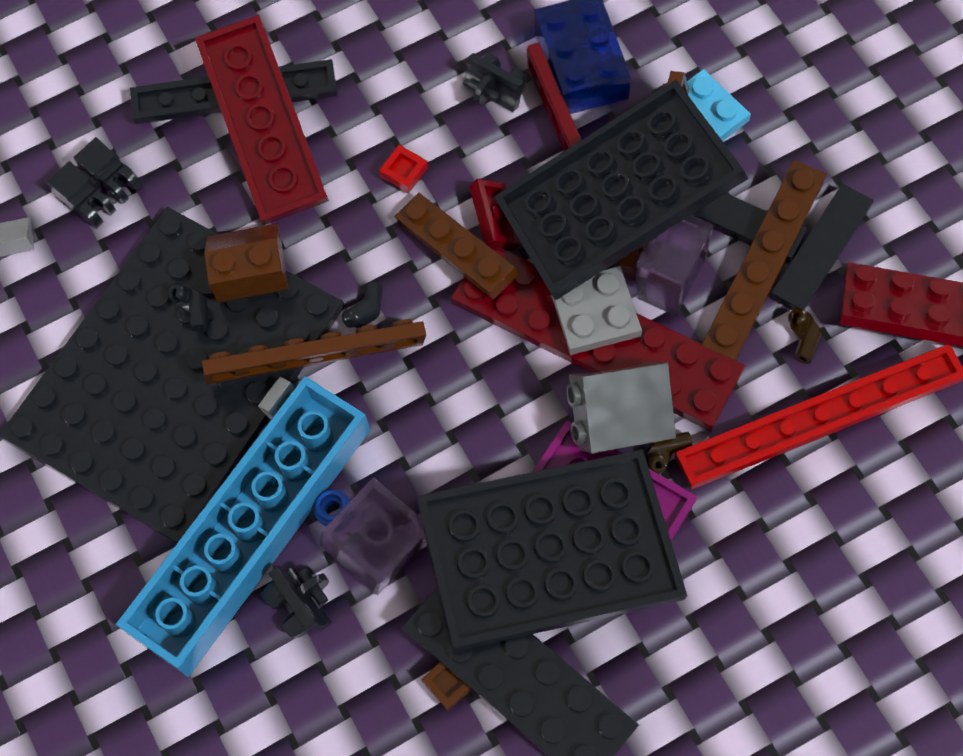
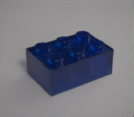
[534,0,631,114]

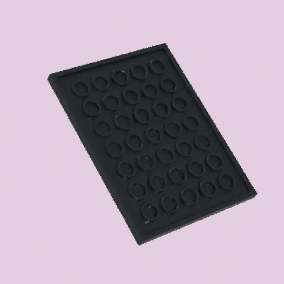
[0,207,345,544]

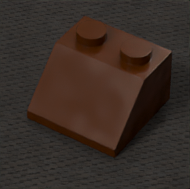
[204,223,289,303]

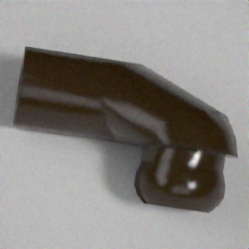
[788,308,822,364]
[645,431,692,474]

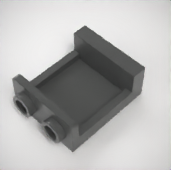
[566,360,676,453]

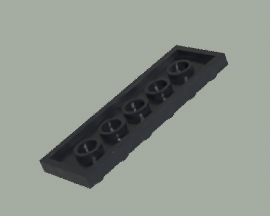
[402,588,639,756]

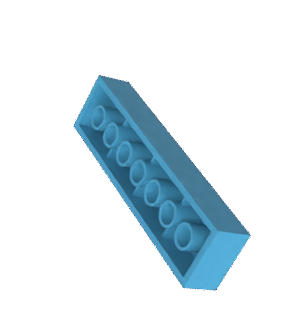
[116,376,371,678]

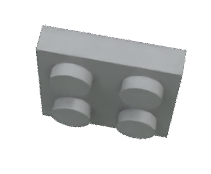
[551,266,642,355]

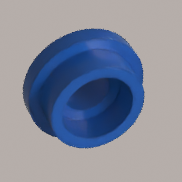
[313,490,352,528]

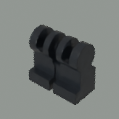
[46,137,143,229]

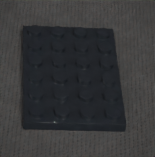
[494,80,748,300]
[416,449,688,652]

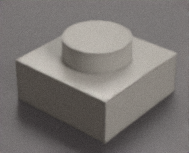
[258,377,295,420]

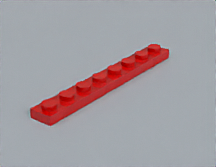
[675,344,963,490]

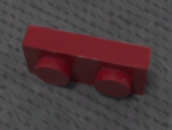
[469,178,521,251]

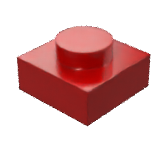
[379,145,429,194]

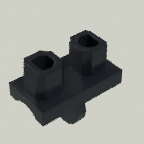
[462,53,528,112]
[261,566,332,638]

